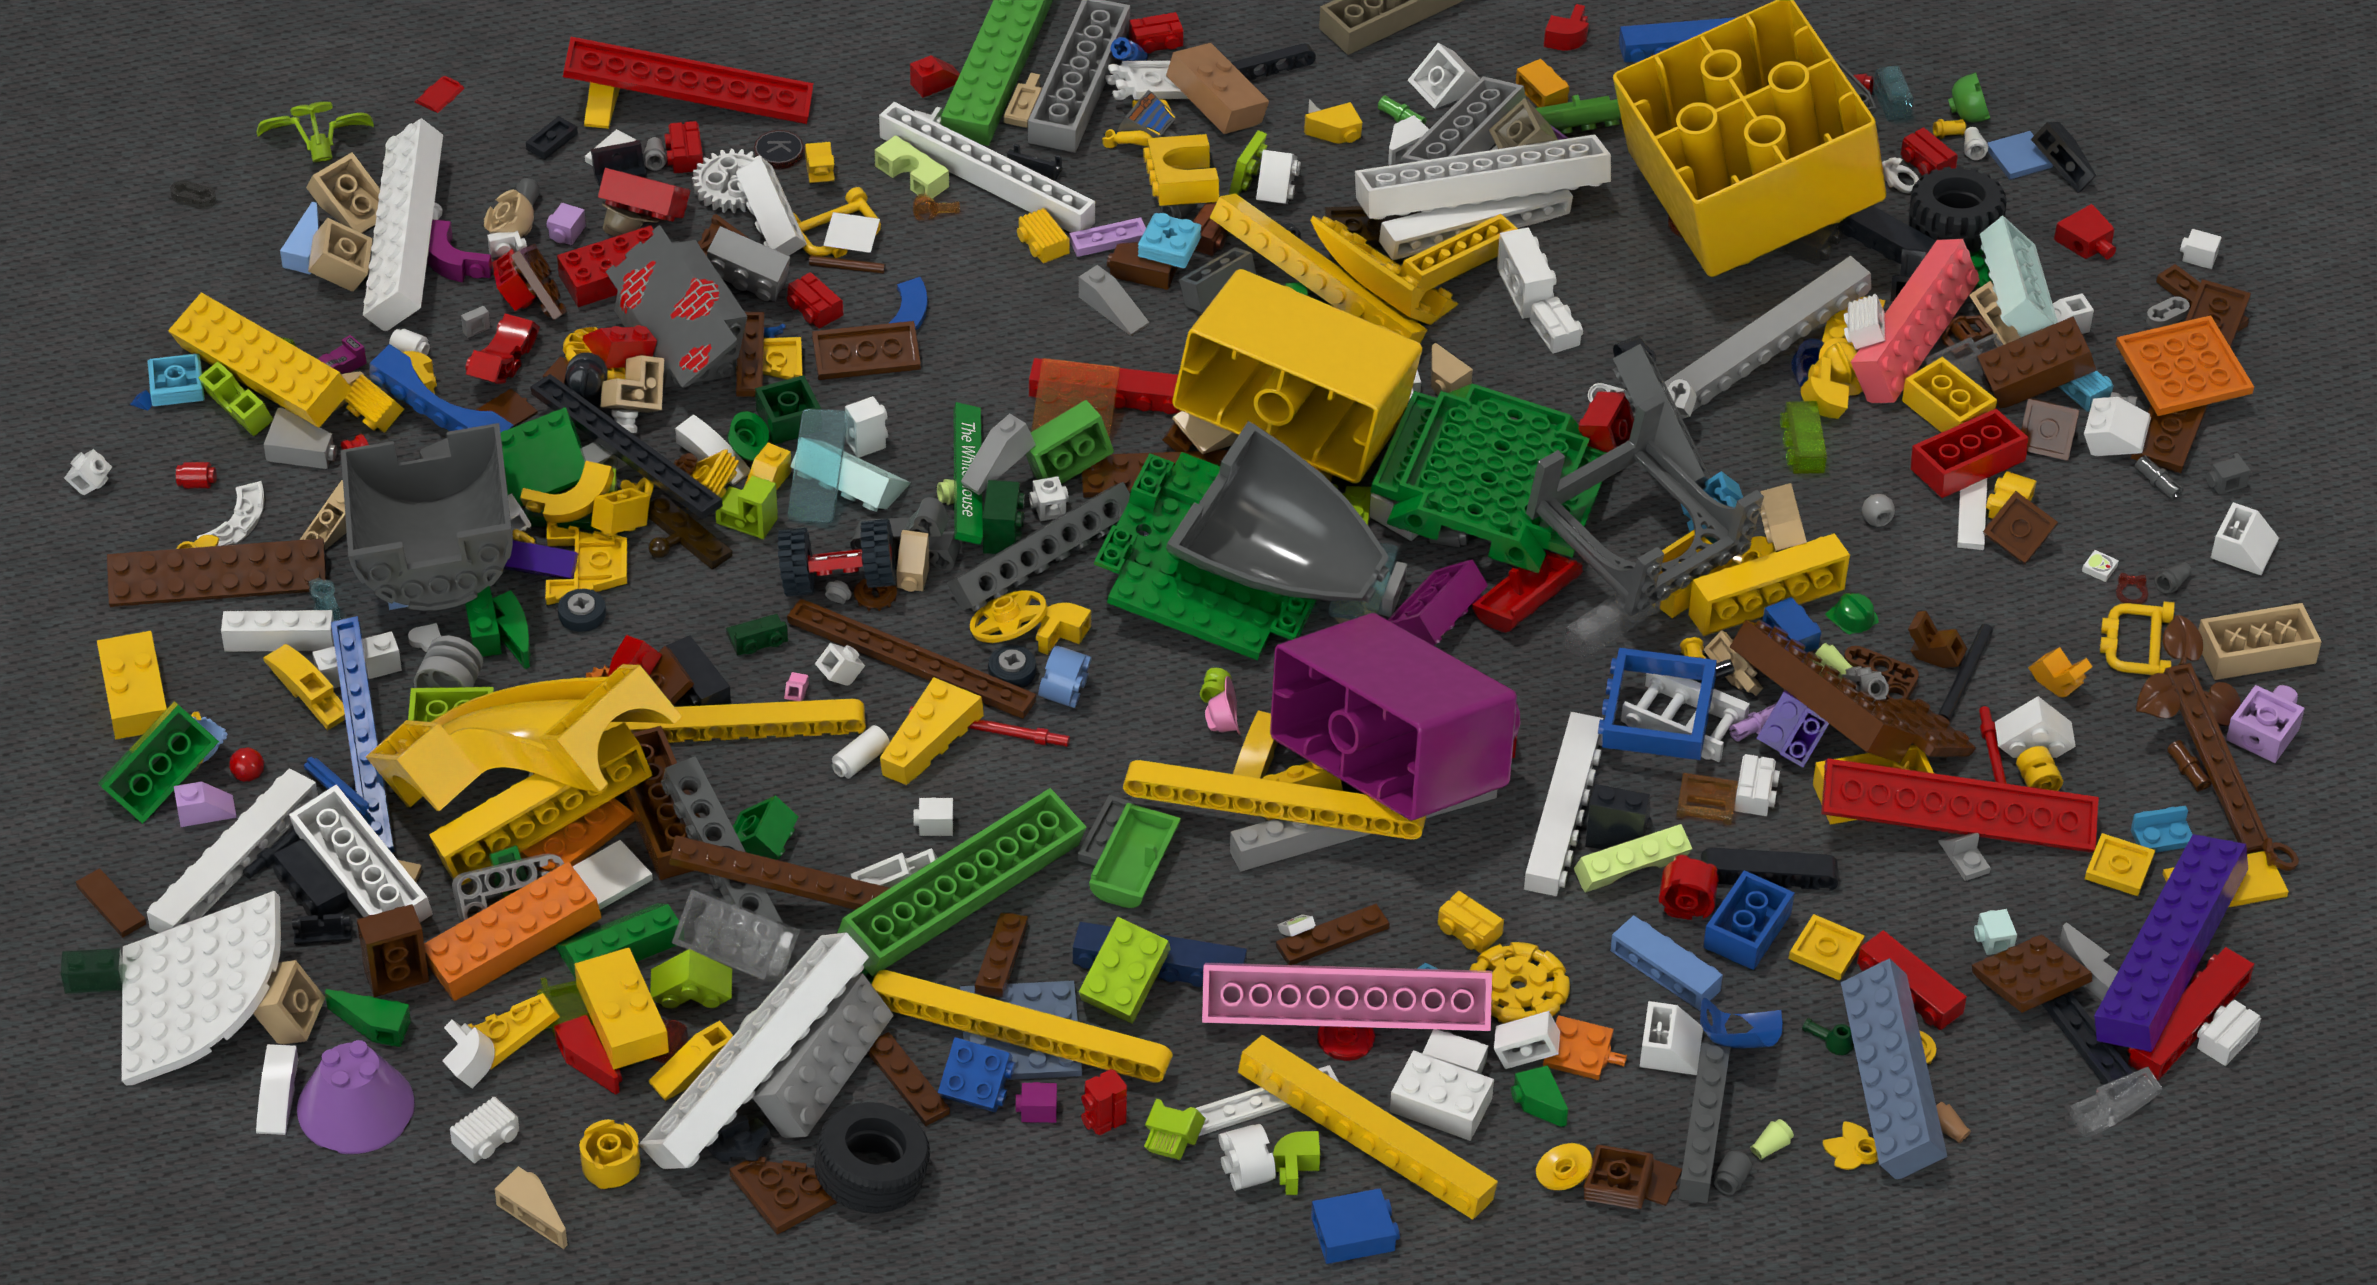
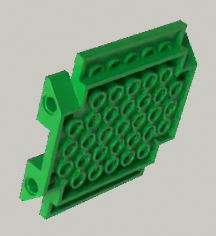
[1370,383,1607,573]
[1094,452,1317,660]

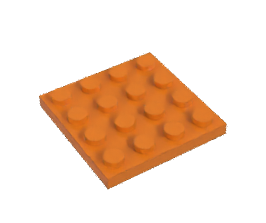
[2116,315,2254,416]
[519,798,635,872]

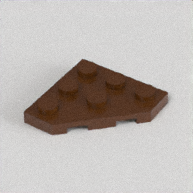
[511,244,567,320]
[729,1157,838,1235]

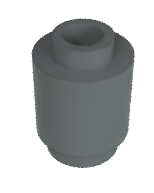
[1714,1151,1752,1195]

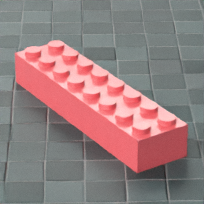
[1851,239,1980,403]

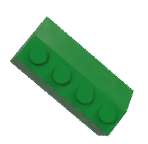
[98,701,219,824]
[555,903,682,980]

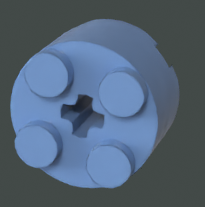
[1038,645,1092,708]

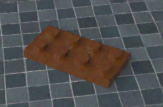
[812,321,921,380]

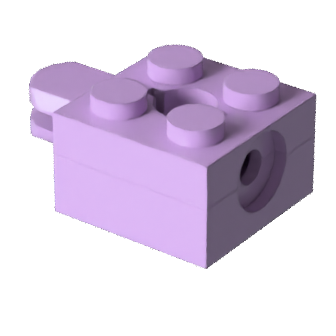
[2226,685,2305,763]

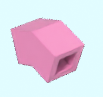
[784,672,809,701]

